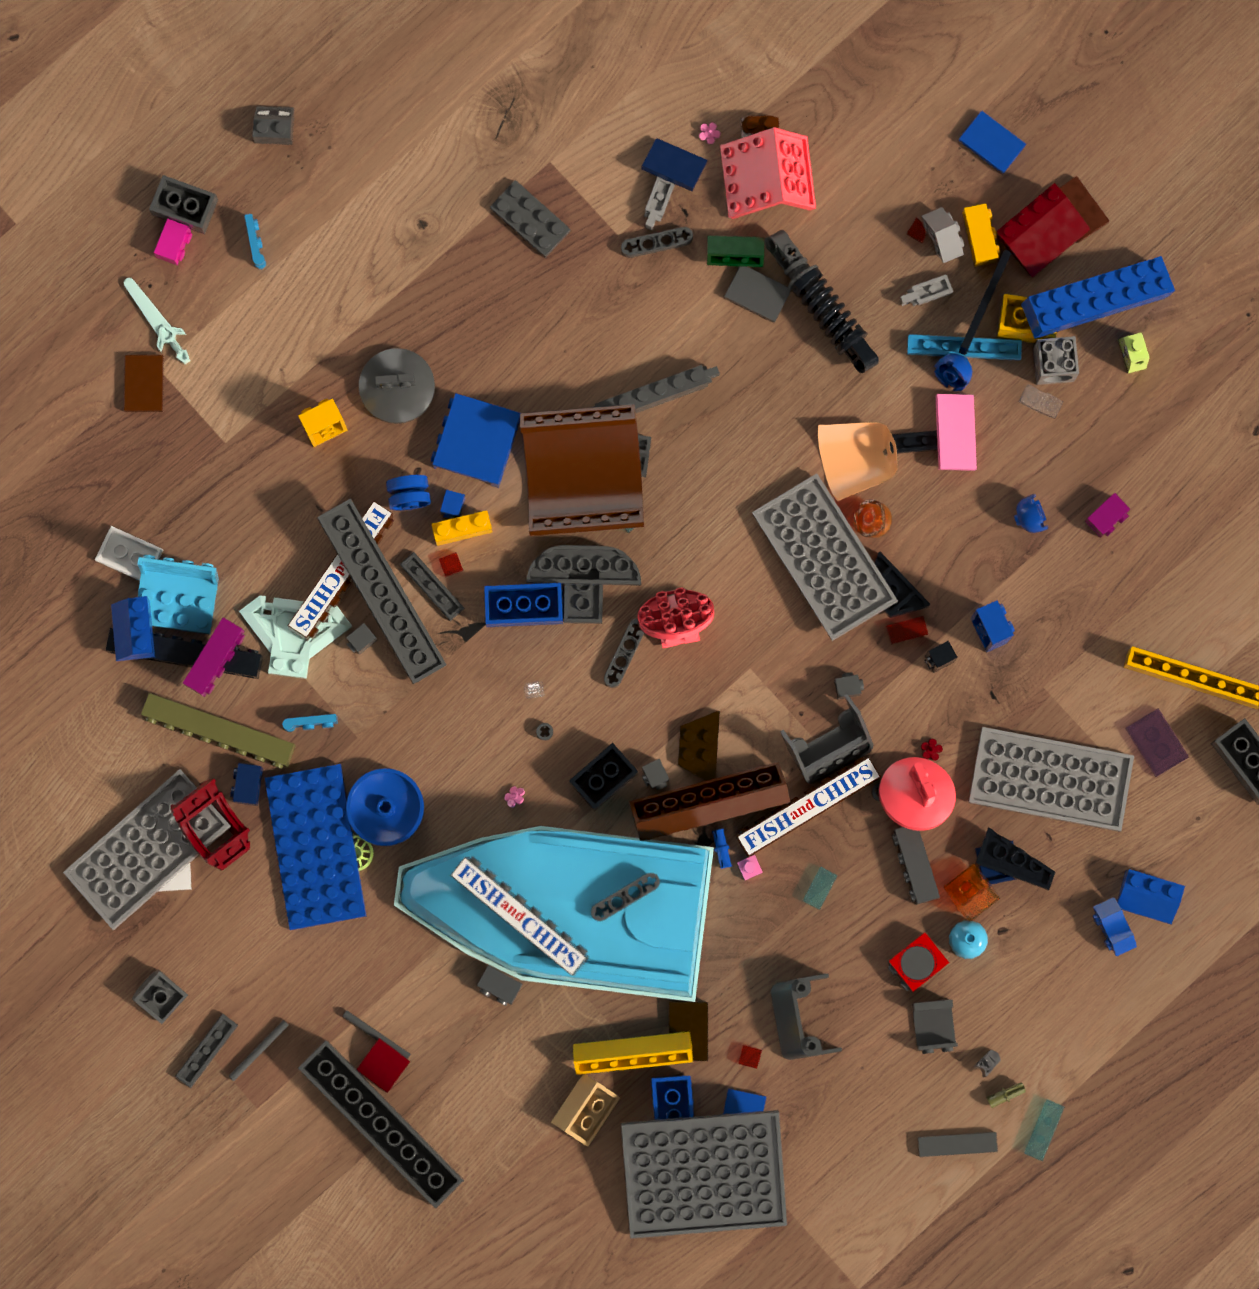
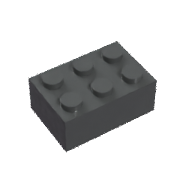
[149,175,218,234]

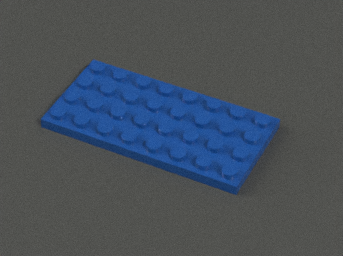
[265,764,367,930]

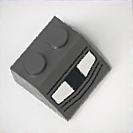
[253,106,294,145]

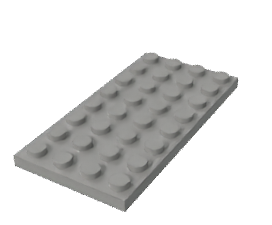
[752,474,898,641]
[968,727,1134,832]
[63,769,231,930]

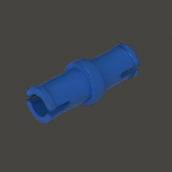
[712,829,732,869]

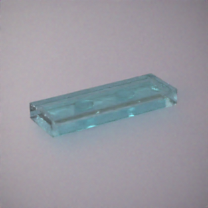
[1024,1099,1065,1161]

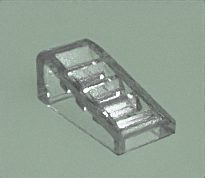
[524,681,545,699]

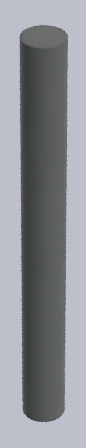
[343,1011,411,1059]
[229,1020,289,1081]

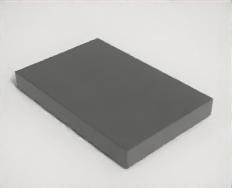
[724,266,791,323]

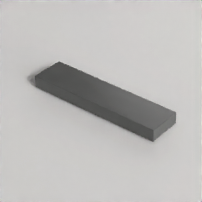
[400,552,465,621]
[175,1013,239,1088]
[918,1132,998,1157]

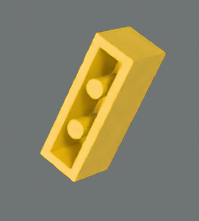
[962,204,1001,267]
[432,510,493,546]

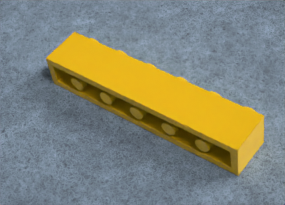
[573,1032,693,1075]

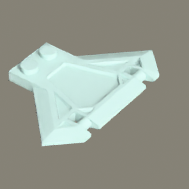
[239,596,352,679]

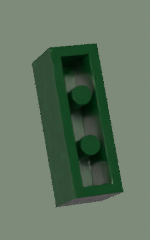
[707,235,764,267]

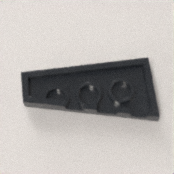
[975,827,1055,890]

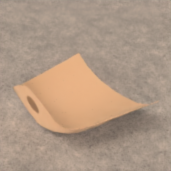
[818,422,897,501]

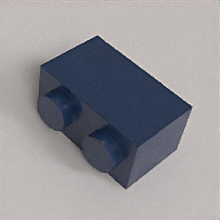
[230,763,263,806]

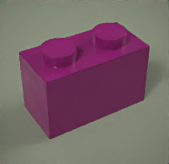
[1085,493,1130,538]

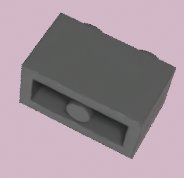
[477,965,523,1006]

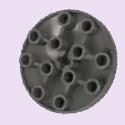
[359,348,435,424]

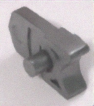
[974,1050,1001,1078]

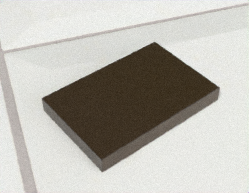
[669,1002,708,1061]

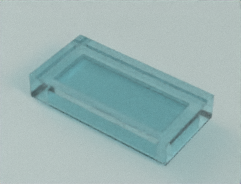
[803,866,838,910]

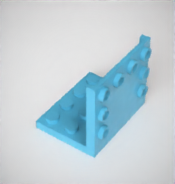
[137,555,219,635]

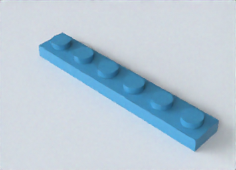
[907,334,1022,360]

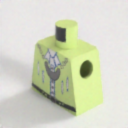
[1118,333,1149,374]

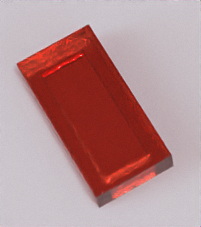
[886,616,928,645]

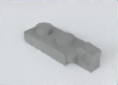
[644,177,675,230]
[899,274,953,306]

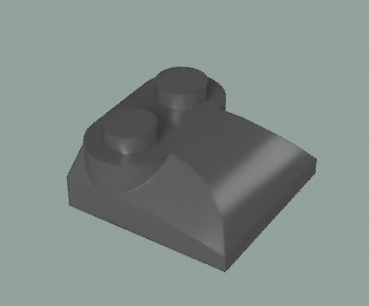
[132,969,188,1024]

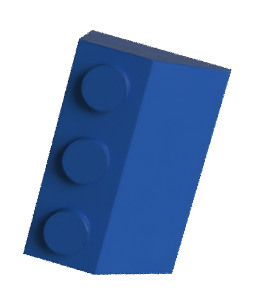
[111,596,155,661]
[1117,869,1185,924]

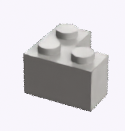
[922,207,964,263]

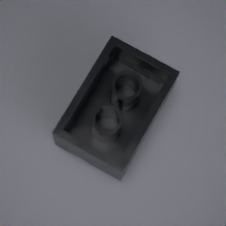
[569,743,638,812]

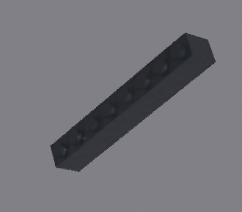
[105,628,263,679]

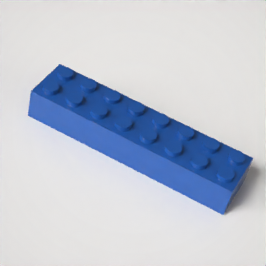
[1021,256,1175,339]

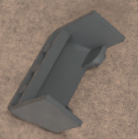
[780,694,874,784]
[771,973,842,1060]

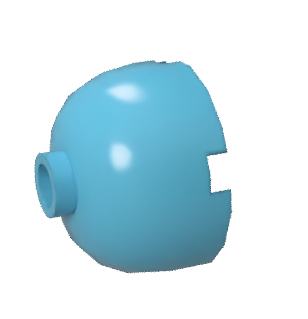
[949,920,988,959]

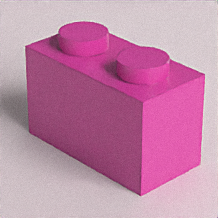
[154,219,192,265]

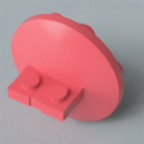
[638,587,715,648]
[879,757,956,831]

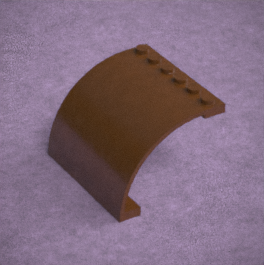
[520,404,644,536]

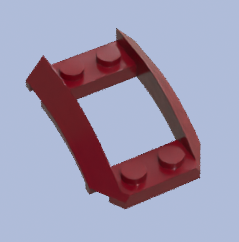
[170,778,250,871]

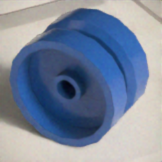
[386,475,431,511]

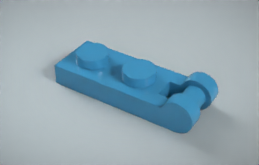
[245,214,266,269]
[282,714,338,732]

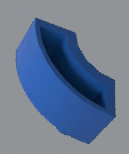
[1093,897,1137,957]

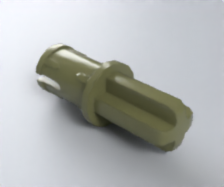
[987,1082,1026,1108]

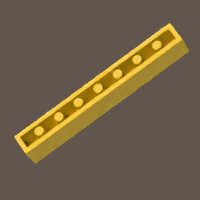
[1123,646,1259,710]

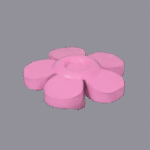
[699,123,720,144]
[504,787,525,807]

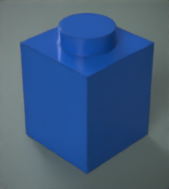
[440,490,465,520]

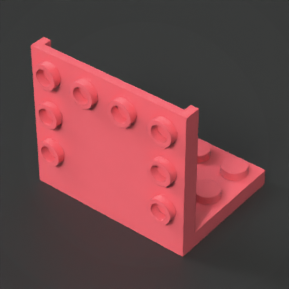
[720,127,816,219]

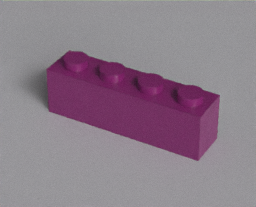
[183,617,245,697]

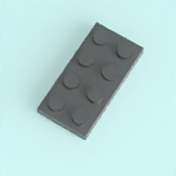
[490,180,571,258]

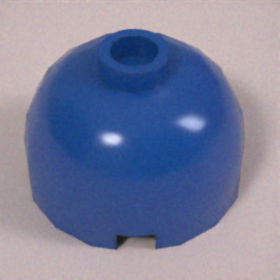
[934,353,973,391]
[1014,494,1048,533]

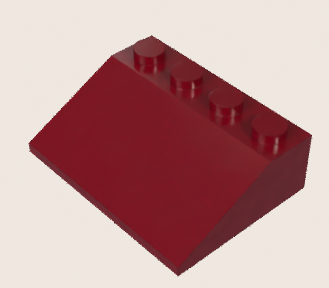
[996,183,1090,278]

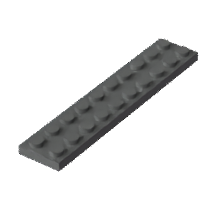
[317,498,446,684]

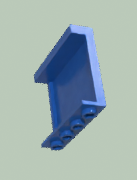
[430,393,521,488]

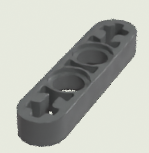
[621,227,693,258]
[604,618,644,688]
[591,873,660,921]

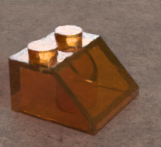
[944,863,1000,921]

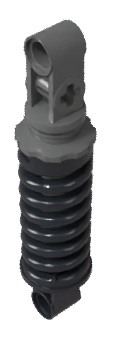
[765,230,879,373]

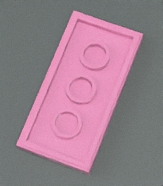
[935,394,977,471]

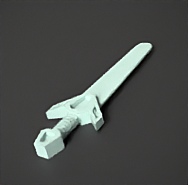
[124,278,190,364]

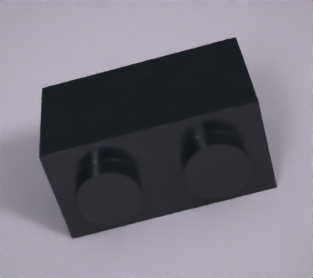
[924,640,958,673]

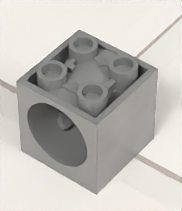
[1033,336,1079,385]

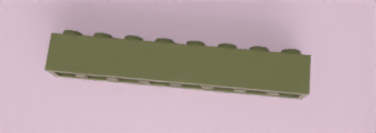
[141,693,296,769]

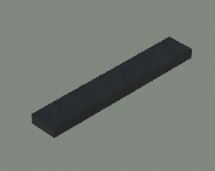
[959,250,1011,355]

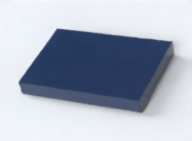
[641,138,708,192]

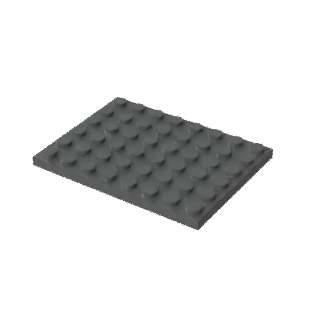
[621,1110,787,1239]

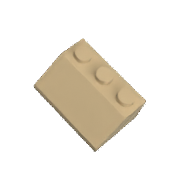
[551,1074,620,1147]

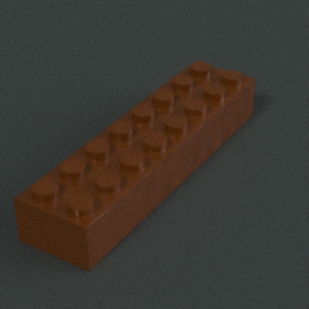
[629,762,790,841]

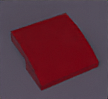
[357,1038,411,1093]

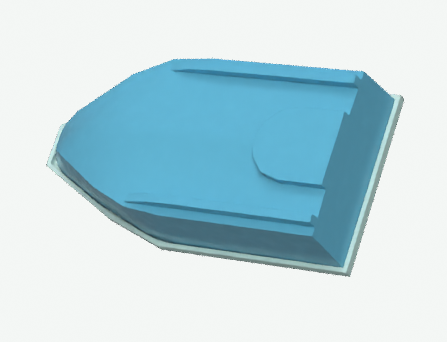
[394,826,714,1002]

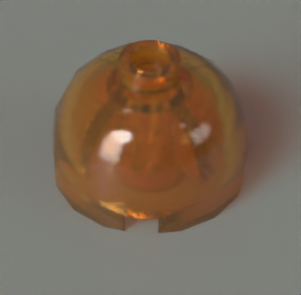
[853,499,892,538]

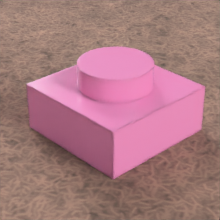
[737,855,763,880]

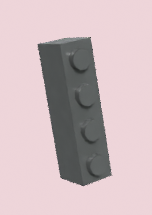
[892,827,940,905]

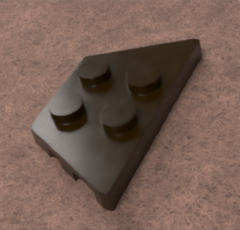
[678,711,720,781]

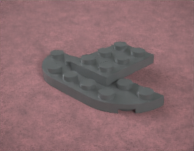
[526,545,641,624]

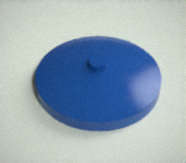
[346,768,424,846]

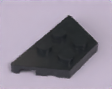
[874,551,930,618]

